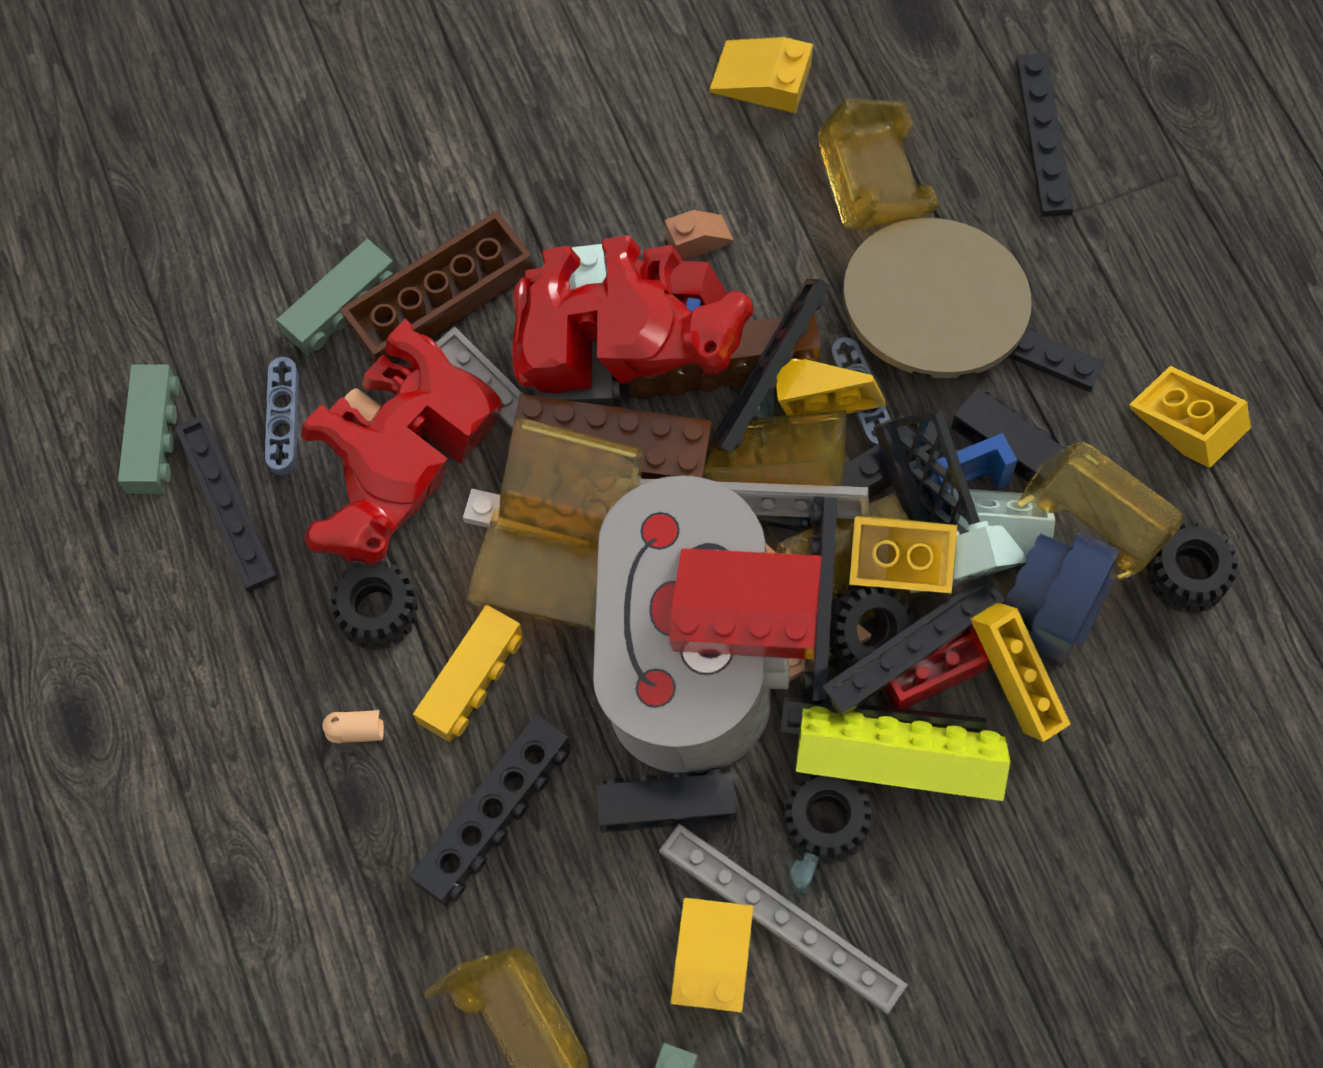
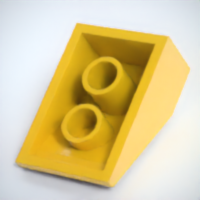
[710,37,813,113]
[776,359,886,425]
[1129,366,1251,468]
[849,516,957,593]
[671,898,753,1012]

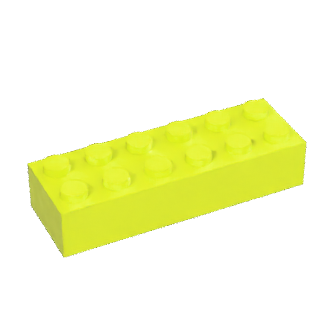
[796,707,1010,801]

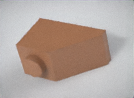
[665,210,733,261]

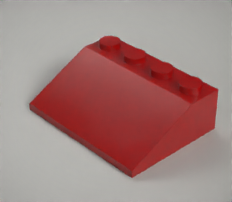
[669,548,822,660]

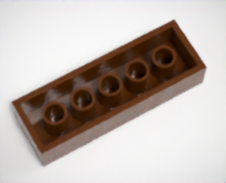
[340,211,534,363]
[628,313,821,400]
[508,394,712,481]

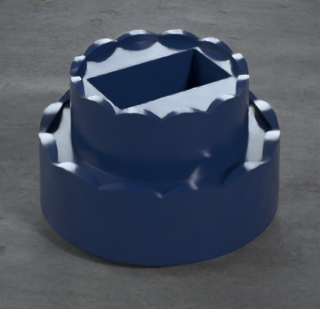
[1005,532,1120,668]

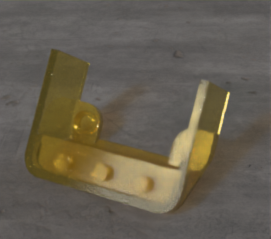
[1017,441,1184,580]
[423,947,588,1068]

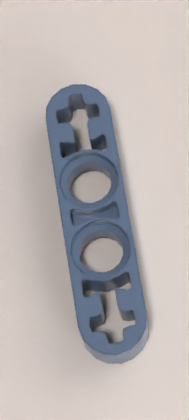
[831,337,890,448]
[265,357,299,476]

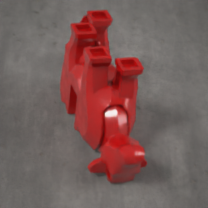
[512,235,754,394]
[301,318,503,566]

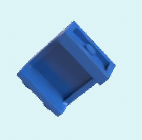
[930,433,1018,511]

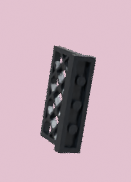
[873,410,980,535]

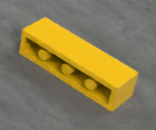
[970,602,1071,742]
[413,604,523,743]

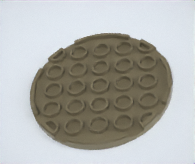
[843,218,1032,378]

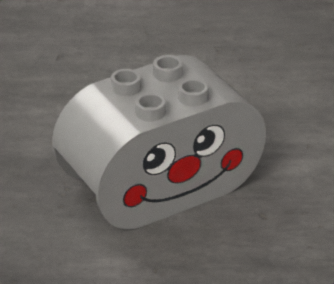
[594,476,789,775]

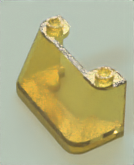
[819,97,939,230]

